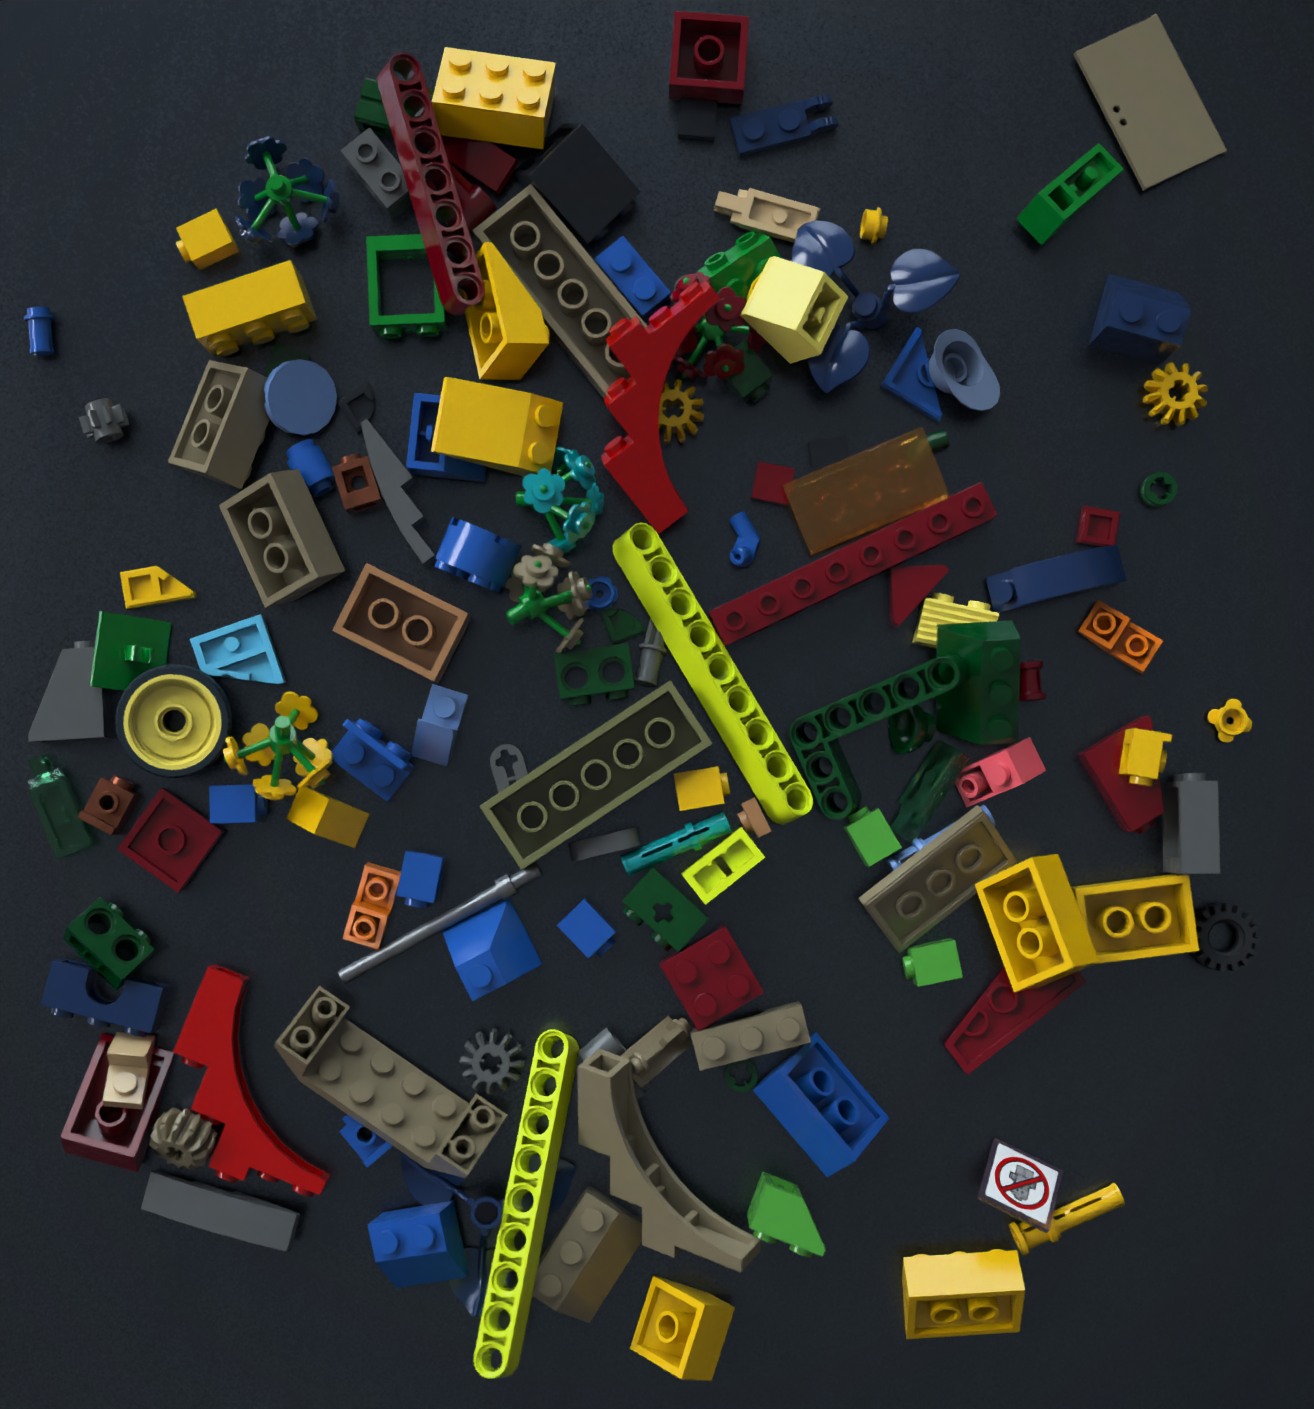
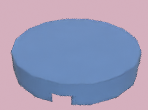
[263,359,337,435]

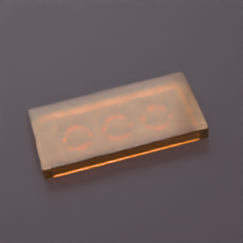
[782,427,950,555]

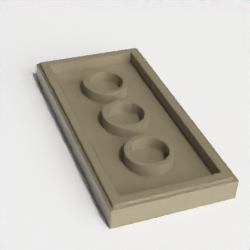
[858,805,1017,954]

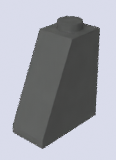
[28,641,114,743]

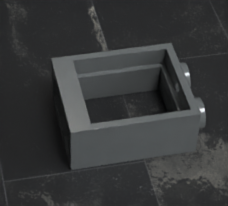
[1162,773,1220,874]

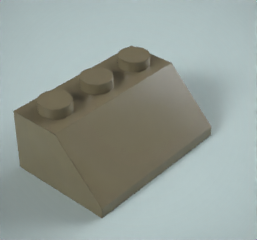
[168,360,270,489]
[532,1184,642,1323]

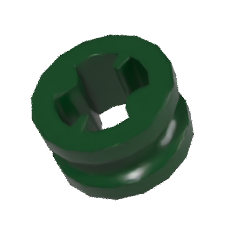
[1140,472,1178,507]
[724,1058,758,1092]

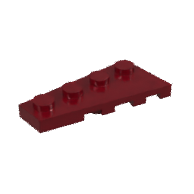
[944,966,1087,1075]

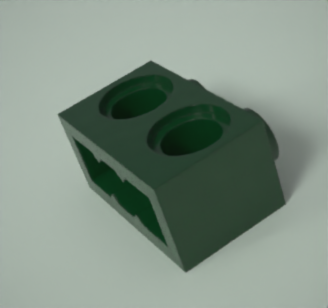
[554,643,635,706]
[63,897,155,991]

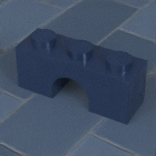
[40,958,171,1037]

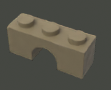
[690,1001,811,1071]

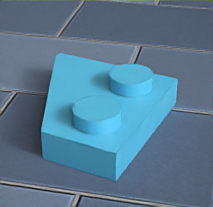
[190,614,286,685]

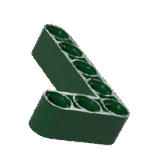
[789,654,968,820]

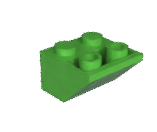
[747,1171,825,1258]

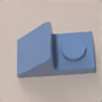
[412,684,469,767]

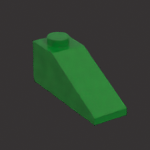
[1016,143,1124,245]

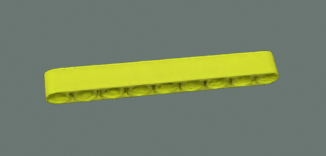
[613,522,813,825]
[474,1029,579,1378]

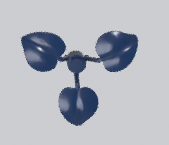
[792,220,961,393]
[401,1152,576,1317]

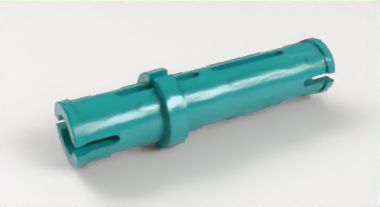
[620,811,733,877]

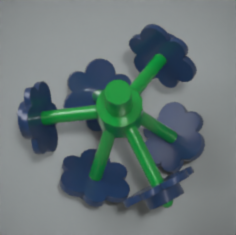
[235,136,341,247]

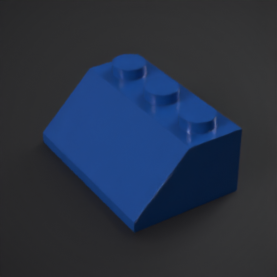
[753,1032,889,1177]

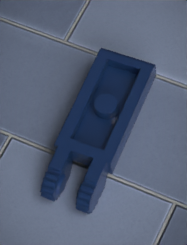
[730,94,839,157]

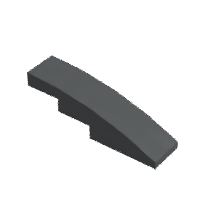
[361,418,437,568]
[141,1171,300,1252]

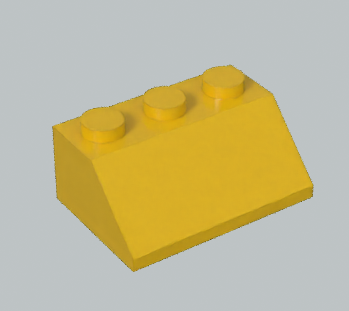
[902,1249,1025,1339]

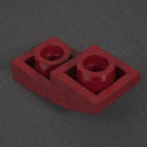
[442,135,519,194]

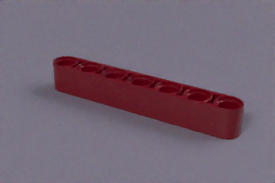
[377,52,485,316]

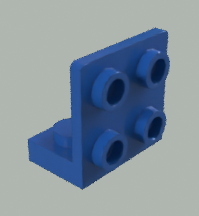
[332,718,416,802]

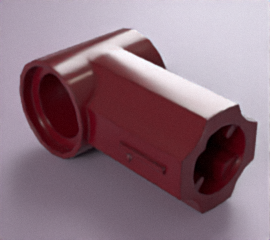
[425,161,497,234]

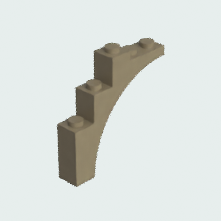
[578,1049,761,1272]

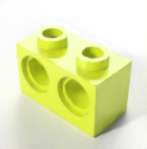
[681,827,765,905]

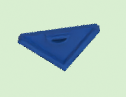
[880,327,943,422]

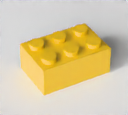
[432,47,556,149]
[182,260,317,357]
[974,854,1099,992]
[1071,873,1199,964]

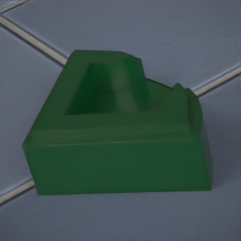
[599,608,647,645]

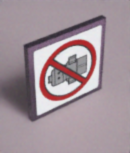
[977,1137,1063,1233]

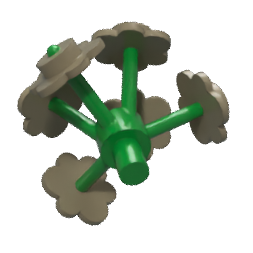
[505,543,592,653]

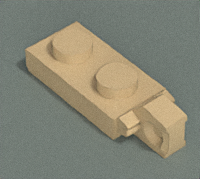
[714,188,820,243]

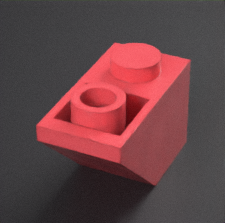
[951,737,1046,807]

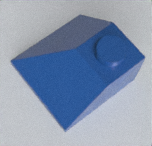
[442,898,543,1001]

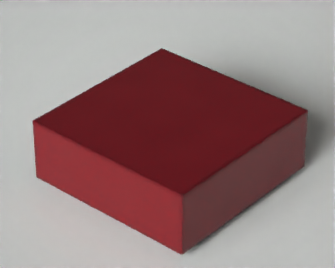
[751,461,795,506]
[1076,506,1121,548]

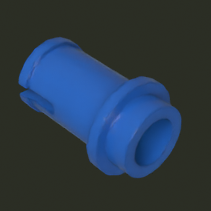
[24,307,55,355]

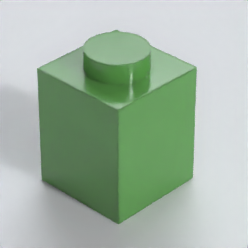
[843,806,902,867]
[902,938,963,987]

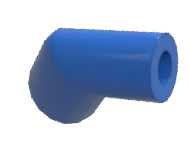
[729,510,761,567]

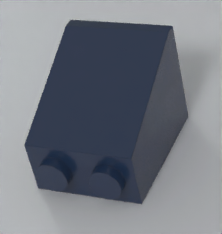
[1089,274,1191,365]

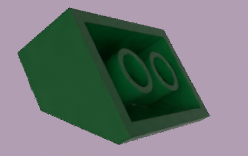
[936,620,1021,745]

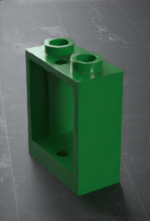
[366,234,448,339]

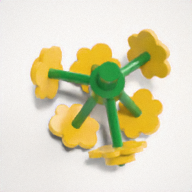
[223,691,333,800]

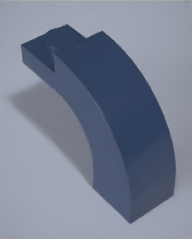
[986,545,1127,613]

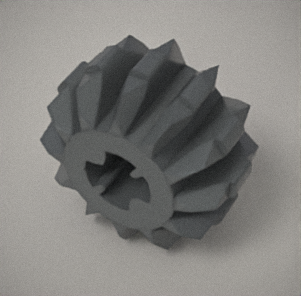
[460,1028,525,1094]

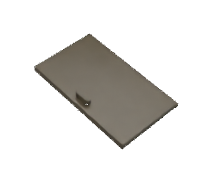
[1073,14,1227,191]

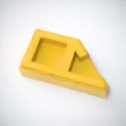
[120,566,197,610]

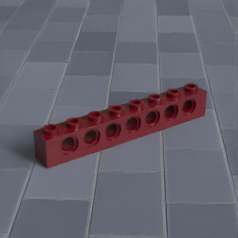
[708,482,998,648]

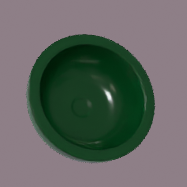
[888,704,935,754]

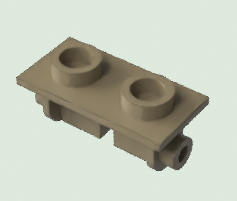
[621,1016,693,1089]

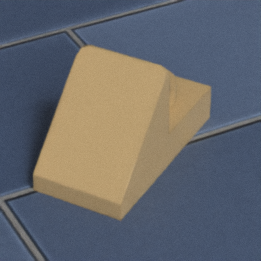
[103,1032,155,1110]

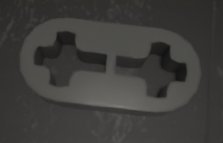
[490,744,528,813]
[568,827,641,862]

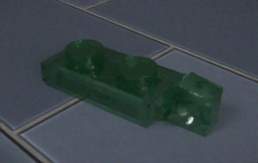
[890,740,970,844]
[27,754,95,859]

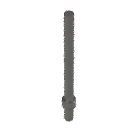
[338,862,543,984]

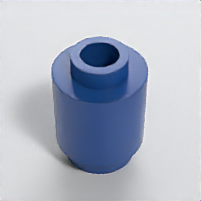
[286,439,335,497]

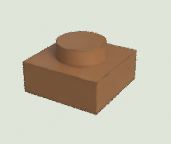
[737,797,771,838]

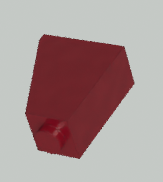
[1077,715,1164,834]

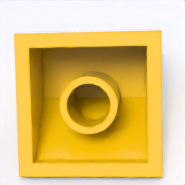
[630,1276,735,1381]

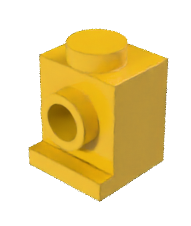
[1119,728,1172,787]

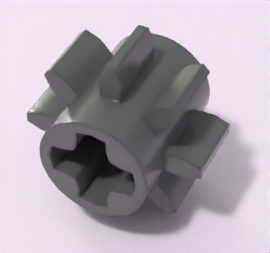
[79,398,129,444]

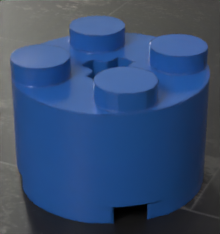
[434,517,522,593]

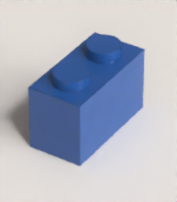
[594,236,671,324]

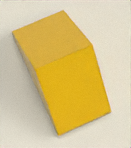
[286,787,370,848]

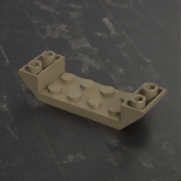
[274,986,507,1178]

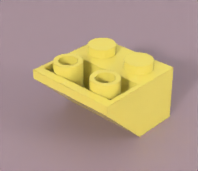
[740,256,849,363]

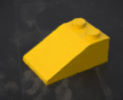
[460,242,550,380]
[431,377,564,477]

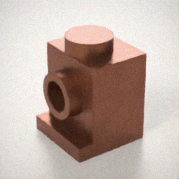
[332,453,385,515]
[78,774,141,835]

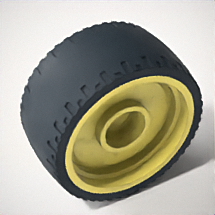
[115,664,232,778]

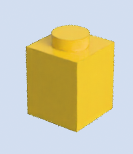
[176,209,239,270]
[673,766,730,811]

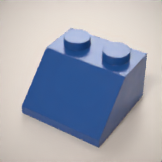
[368,1201,469,1288]

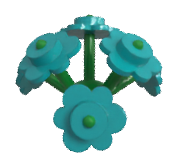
[516,447,605,553]

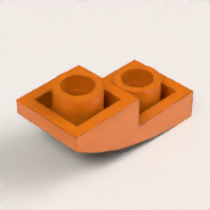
[1078,600,1163,675]
[343,862,401,950]

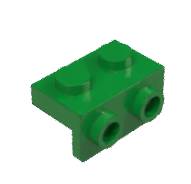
[698,231,781,303]

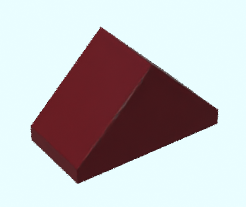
[887,565,949,629]

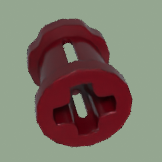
[1019,661,1046,702]

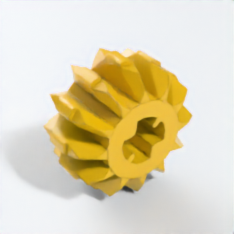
[1143,362,1208,426]
[658,379,704,443]

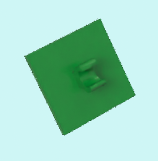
[90,611,172,691]

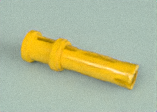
[1009,1183,1125,1256]

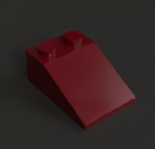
[60,1033,175,1173]

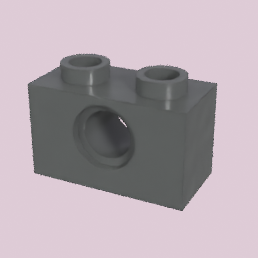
[340,127,412,220]

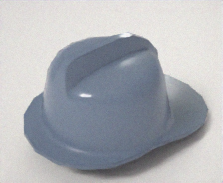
[928,329,1000,411]

